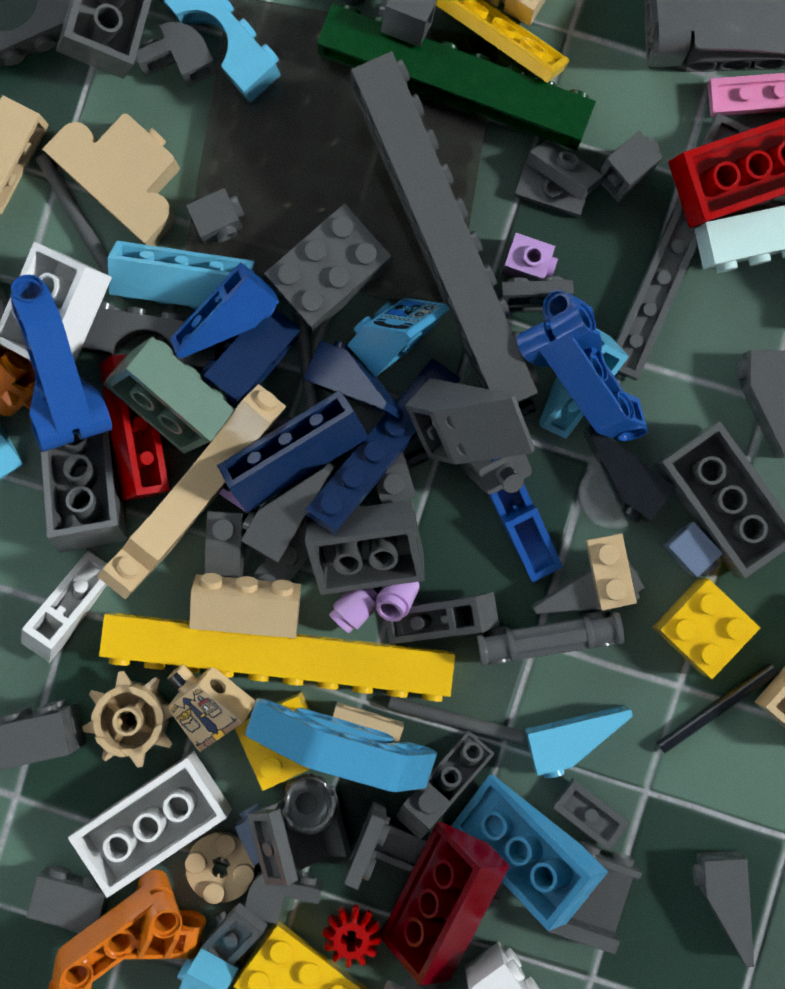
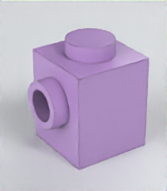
[502,233,558,281]

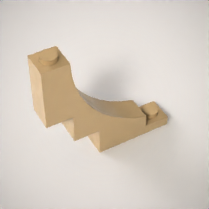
[97,384,286,600]

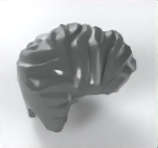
[282,773,338,835]

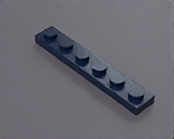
[305,358,460,535]

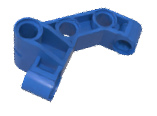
[10,274,113,452]
[517,290,648,441]

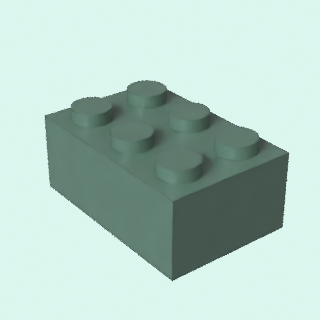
[103,337,235,453]

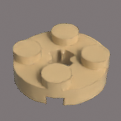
[185,830,256,904]

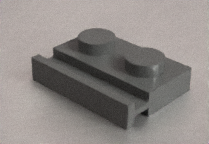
[500,276,574,313]

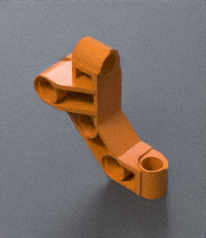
[48,869,206,989]

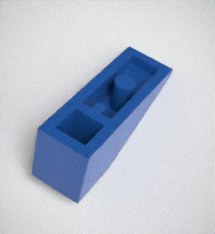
[170,262,279,359]

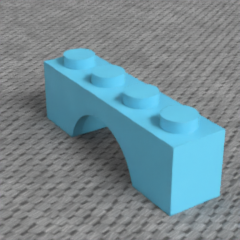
[161,0,281,103]

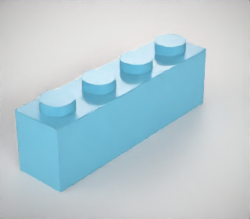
[108,241,255,309]

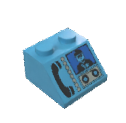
[348,298,450,377]

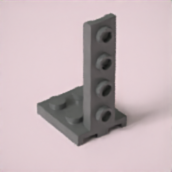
[344,797,505,907]

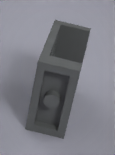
[247,786,352,886]
[548,841,642,955]

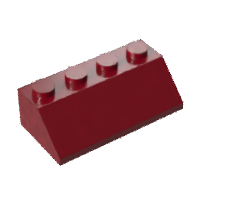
[380,822,510,986]

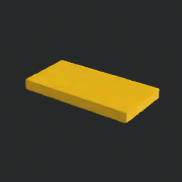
[436,0,569,83]

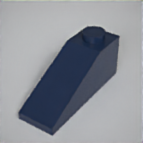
[303,340,404,420]

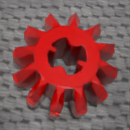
[322,904,382,969]

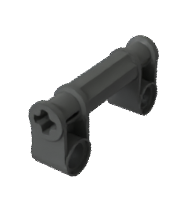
[476,609,624,667]

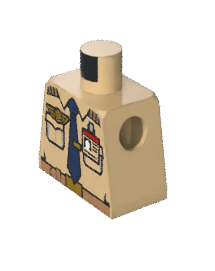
[167,664,255,752]

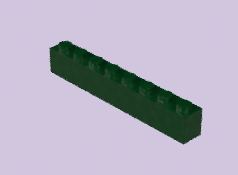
[317,4,596,151]

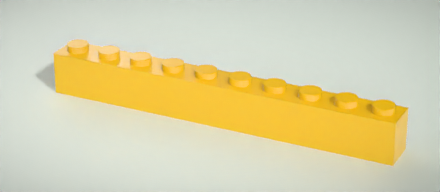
[99,612,455,702]

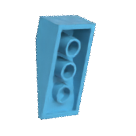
[451,774,608,931]

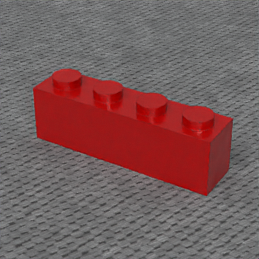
[99,354,170,501]

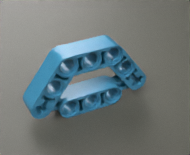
[245,698,437,792]

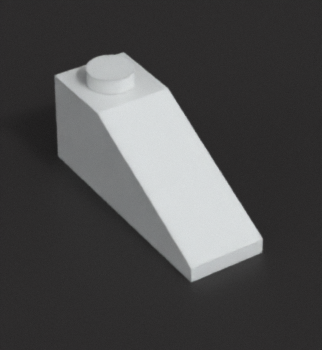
[21,551,107,663]

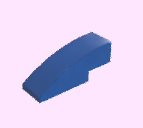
[488,483,563,583]

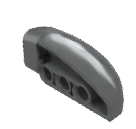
[644,0,785,72]

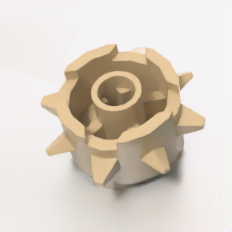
[82,671,173,768]

